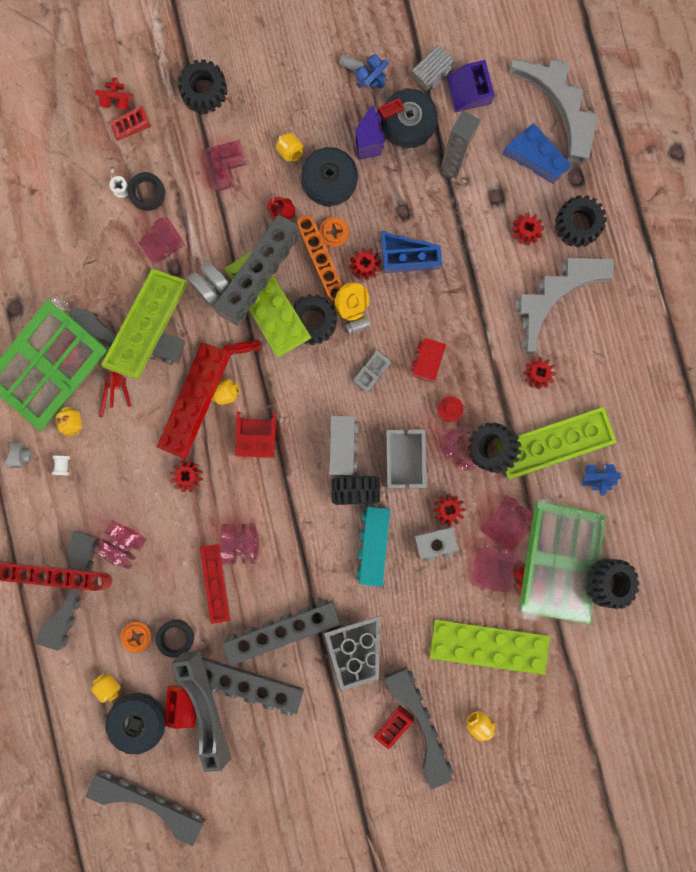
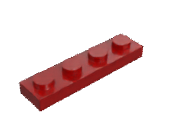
[200,544,231,624]

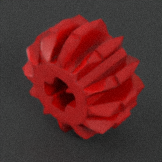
[511,212,544,246]
[349,248,381,281]
[523,357,556,390]
[170,460,203,493]
[433,494,466,527]

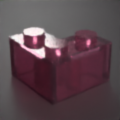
[203,140,247,192]
[138,217,185,265]

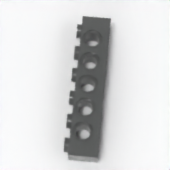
[213,215,301,326]
[222,599,340,666]
[201,656,304,716]

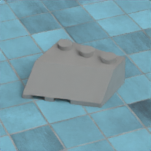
[322,616,380,691]

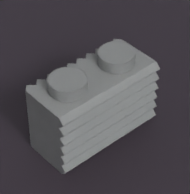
[411,45,454,92]

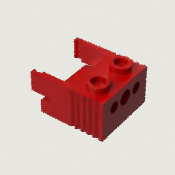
[235,411,277,458]

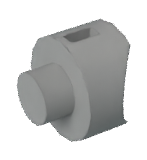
[5,442,32,468]

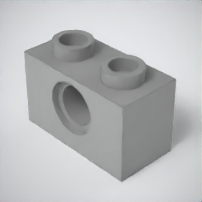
[414,527,458,562]

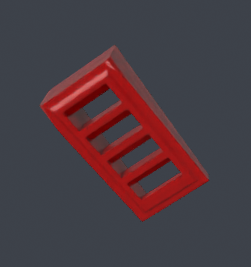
[109,106,151,141]
[374,705,414,750]

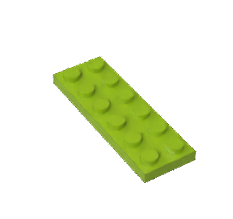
[224,251,311,358]
[101,269,187,380]
[495,407,617,480]
[429,619,550,675]

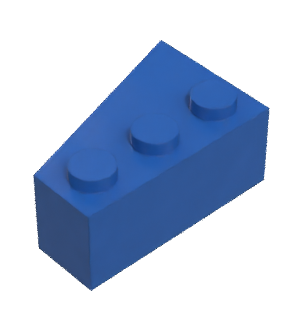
[502,123,571,184]
[381,231,442,273]

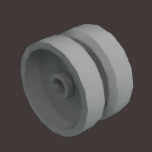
[187,260,229,309]

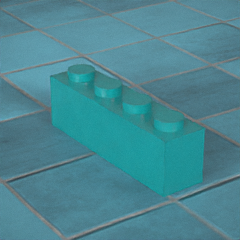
[356,507,390,587]

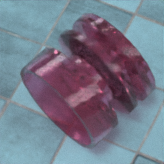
[94,520,147,569]
[220,523,259,565]

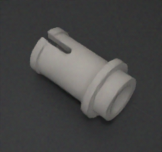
[339,54,364,72]
[345,316,371,335]

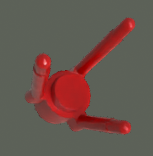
[99,372,131,417]

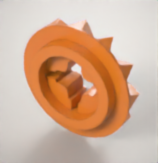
[319,217,350,248]
[120,621,152,653]

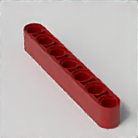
[0,561,112,591]

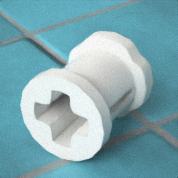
[109,176,128,198]
[51,456,70,476]

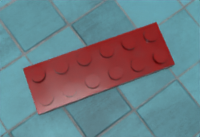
[157,342,232,460]

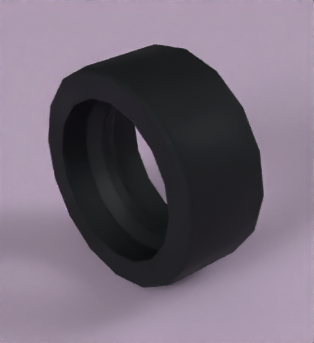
[127,172,166,211]
[156,620,194,658]

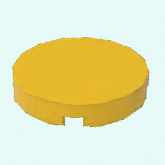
[335,282,369,321]

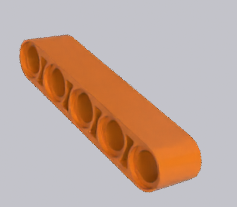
[297,215,342,305]

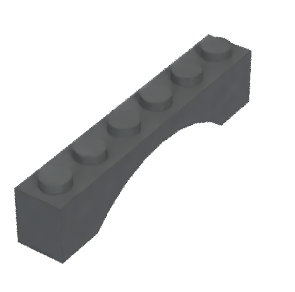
[440,110,481,179]
[66,307,186,365]
[35,531,100,651]
[172,651,231,772]
[384,667,454,790]
[85,770,205,847]

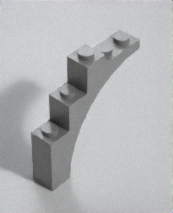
[508,59,598,164]
[515,258,614,354]

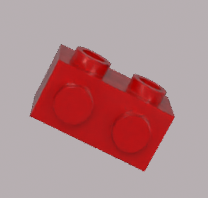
[410,338,446,383]
[164,685,197,729]

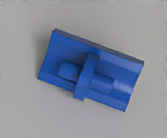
[354,54,390,89]
[582,464,621,496]

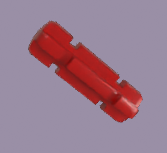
[223,340,261,355]

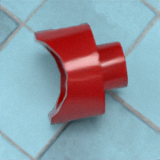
[267,197,296,220]
[437,396,464,422]

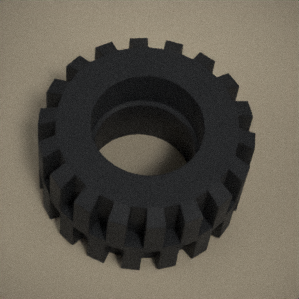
[178,59,227,114]
[555,195,607,247]
[293,294,337,345]
[468,422,522,473]
[331,476,380,505]
[585,559,639,609]

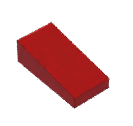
[377,98,405,120]

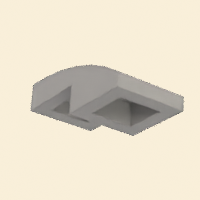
[353,350,392,392]

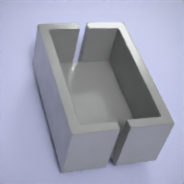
[329,416,358,477]
[386,430,427,489]

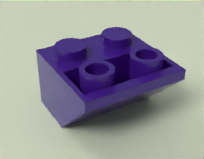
[446,60,495,113]
[355,106,385,160]

